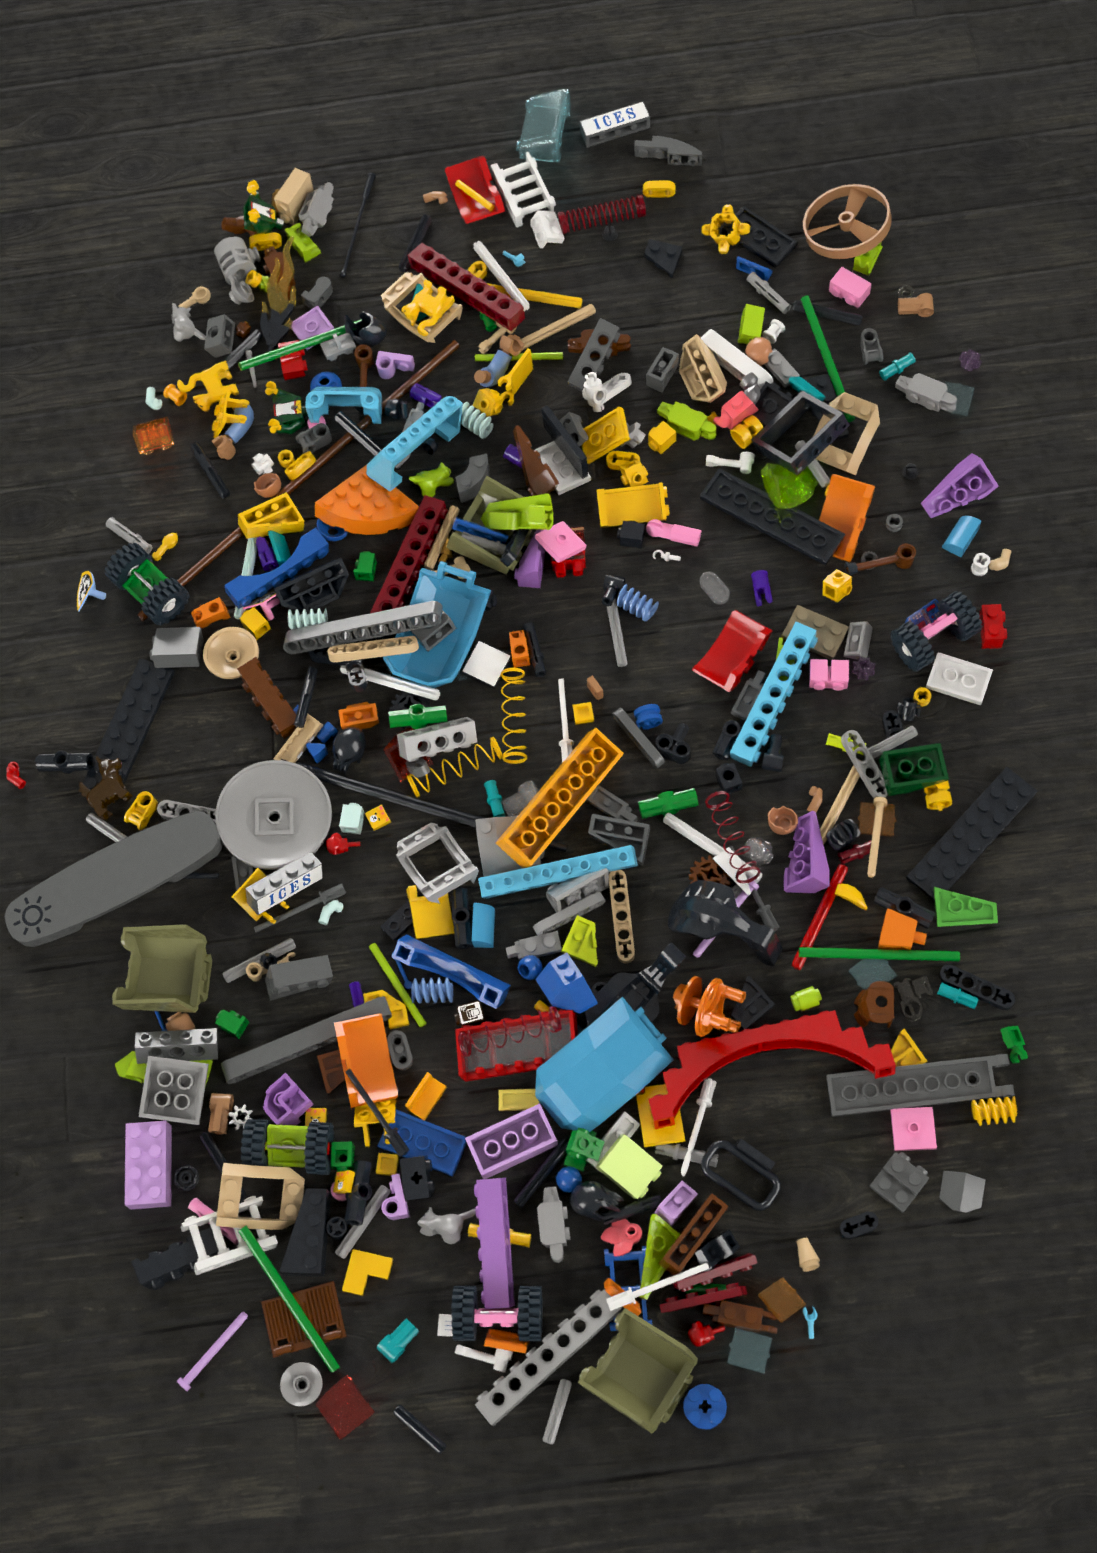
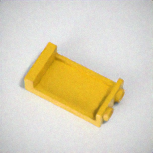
[597,482,669,528]

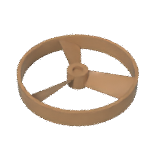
[803,184,892,259]

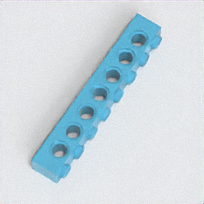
[730,622,818,767]
[478,845,638,899]

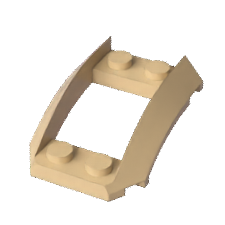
[381,273,463,343]
[814,392,880,476]
[216,1162,305,1230]

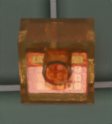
[133,416,174,455]

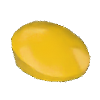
[835,884,868,910]

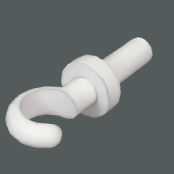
[653,550,681,561]

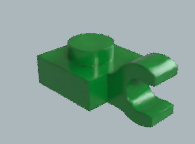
[1000,1026,1028,1064]

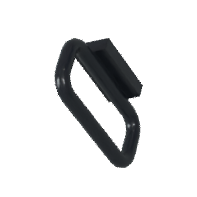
[701,1139,781,1211]

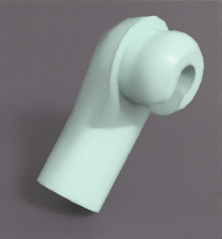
[146,387,162,410]
[318,900,343,925]

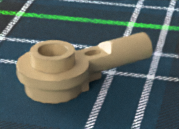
[178,286,211,308]

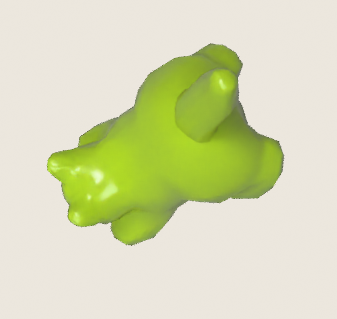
[409,462,454,497]

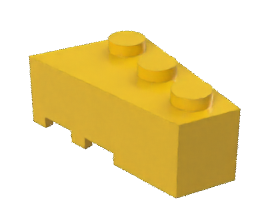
[238,492,304,539]

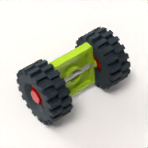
[241,1119,334,1175]

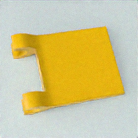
[498,348,533,406]
[407,885,454,939]

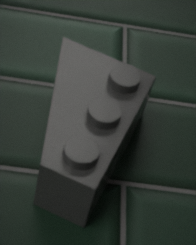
[588,814,651,866]
[265,955,333,1001]

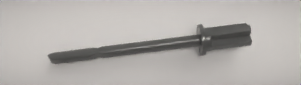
[729,845,779,931]
[254,883,346,932]

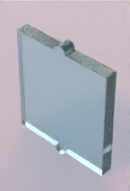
[940,382,974,416]
[849,959,897,990]
[727,1328,772,1374]

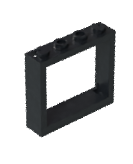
[751,391,850,476]

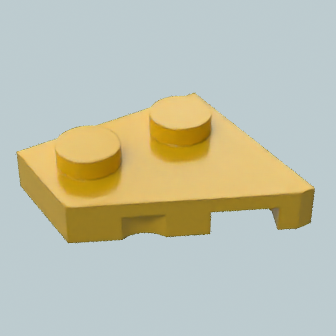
[891,1029,927,1067]

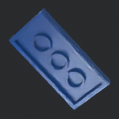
[378,1110,467,1177]

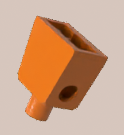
[877,908,927,950]

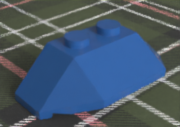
[536,952,598,1013]

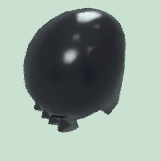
[345,311,387,347]
[332,727,366,775]
[570,1181,624,1221]

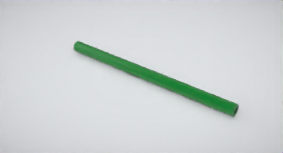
[801,296,855,422]
[238,319,361,371]
[798,947,960,961]
[238,1225,340,1373]

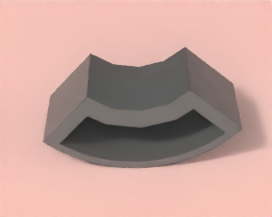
[455,454,490,503]

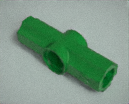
[388,704,447,729]
[638,788,698,819]

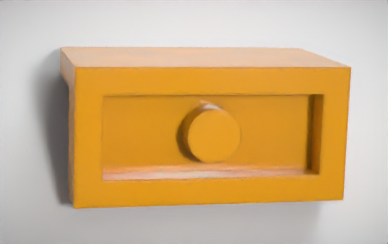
[405,1072,447,1121]

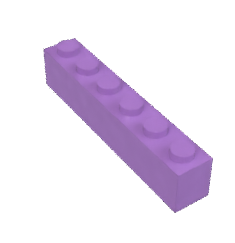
[474,1178,515,1309]

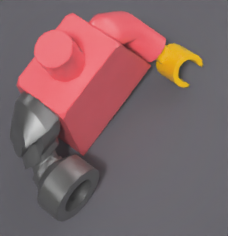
[707,372,761,430]

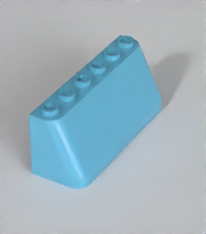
[366,396,463,492]

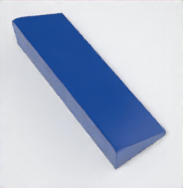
[452,517,509,544]

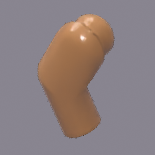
[423,191,448,204]
[807,786,823,812]

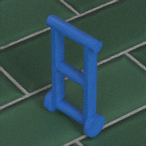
[604,1246,652,1331]

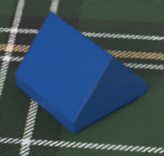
[306,743,328,764]

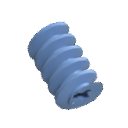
[617,584,659,622]
[411,977,453,1003]

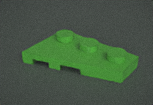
[934,887,998,927]

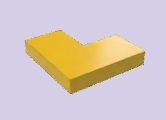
[342,1249,394,1296]

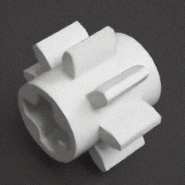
[252,453,274,475]
[228,1105,253,1130]

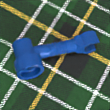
[293,705,339,744]

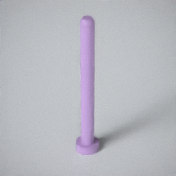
[177,1312,248,1391]

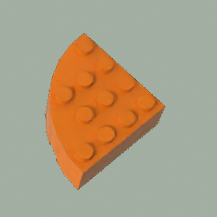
[315,465,419,535]

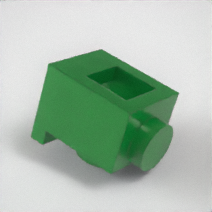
[353,551,377,581]
[215,1010,249,1039]
[331,1142,355,1172]

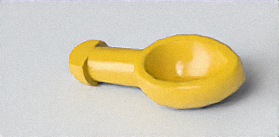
[152,533,178,561]

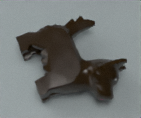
[79,756,133,821]

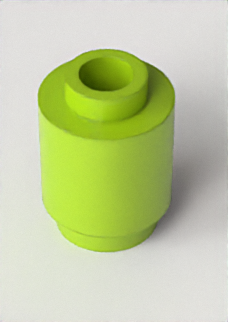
[790,986,822,1011]

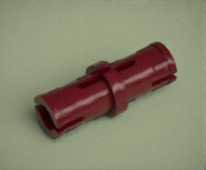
[838,839,879,865]

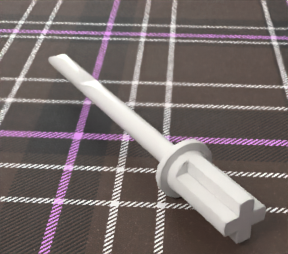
[558,678,574,763]
[681,1078,716,1176]
[606,1263,710,1311]

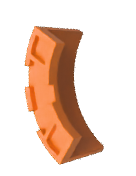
[819,474,875,562]
[334,1013,398,1108]

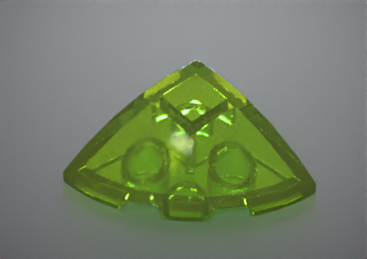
[761,463,818,509]

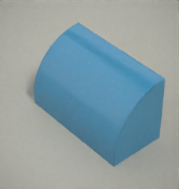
[941,516,981,557]
[472,903,495,948]

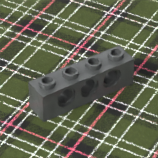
[568,318,621,392]
[135,1028,218,1064]

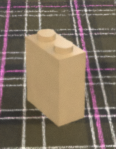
[274,168,314,225]

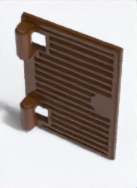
[261,1281,347,1358]

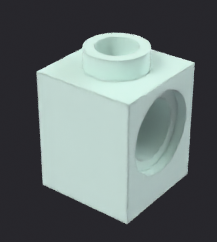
[339,803,365,834]

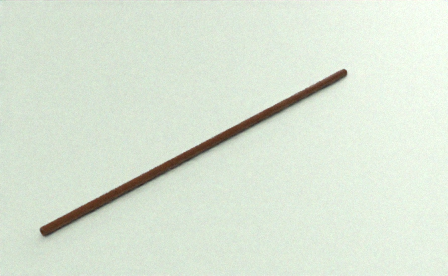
[137,340,460,621]

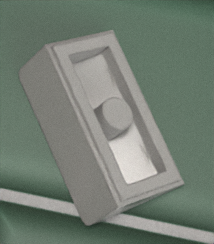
[844,621,872,660]

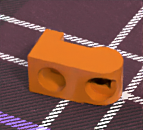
[191,597,230,628]
[509,630,530,668]

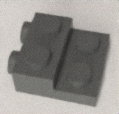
[869,1152,929,1213]

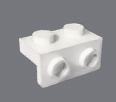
[530,210,565,248]

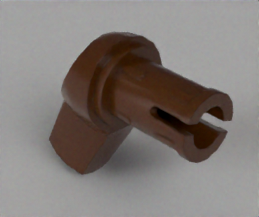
[221,216,258,236]

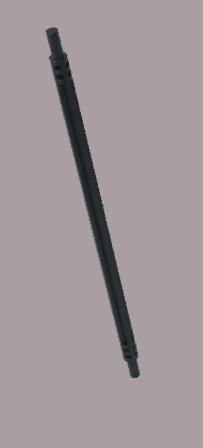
[281,759,568,853]

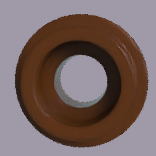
[235,321,251,338]

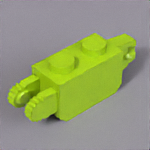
[657,402,716,441]

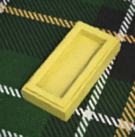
[499,1089,540,1111]

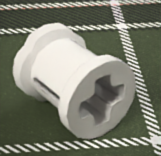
[763,319,785,343]
[971,553,990,576]

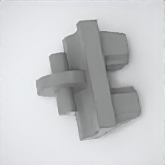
[320,333,356,361]
[620,422,646,448]

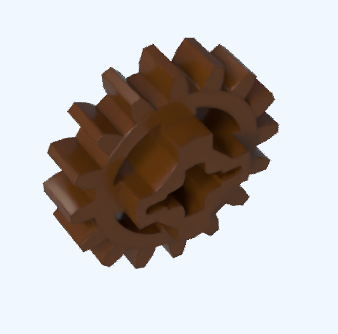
[689,855,731,887]

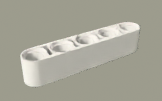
[701,329,773,389]

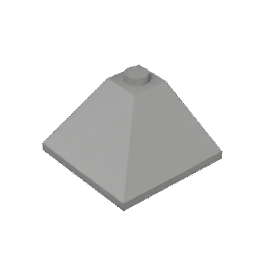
[476,816,541,877]
[546,868,609,913]
[139,1056,209,1125]

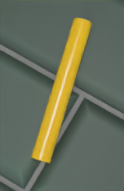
[455,180,494,211]

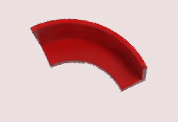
[445,156,505,224]
[692,610,772,692]

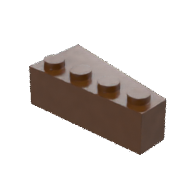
[237,657,297,739]

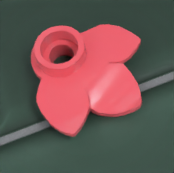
[601,1218,643,1256]

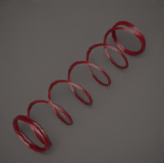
[705,791,760,884]
[458,1006,561,1058]

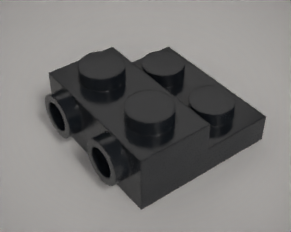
[753,381,795,426]

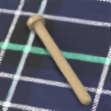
[867,797,888,878]

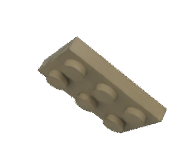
[781,605,849,660]

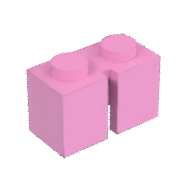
[829,267,871,308]
[809,659,849,691]

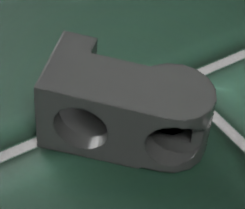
[301,277,333,309]
[559,412,588,447]

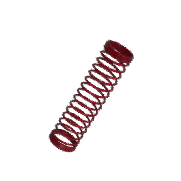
[558,195,646,234]

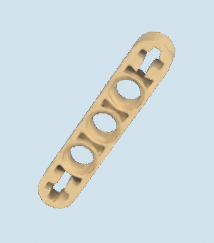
[327,636,419,662]
[609,870,635,964]

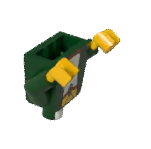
[243,180,284,234]
[265,381,308,435]

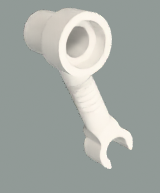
[706,452,755,474]
[455,1345,513,1372]

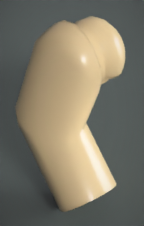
[988,549,1011,571]

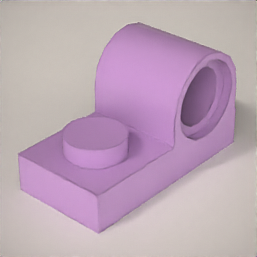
[376,351,415,379]
[382,1173,410,1220]
[654,1181,698,1227]

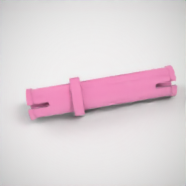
[188,1197,238,1245]

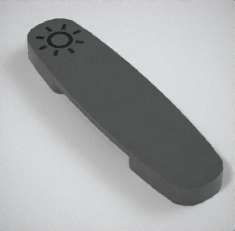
[5,811,223,947]

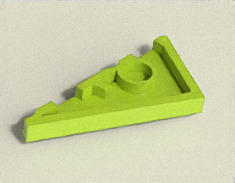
[639,1214,680,1300]

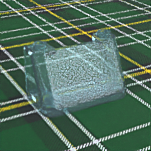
[516,88,571,163]

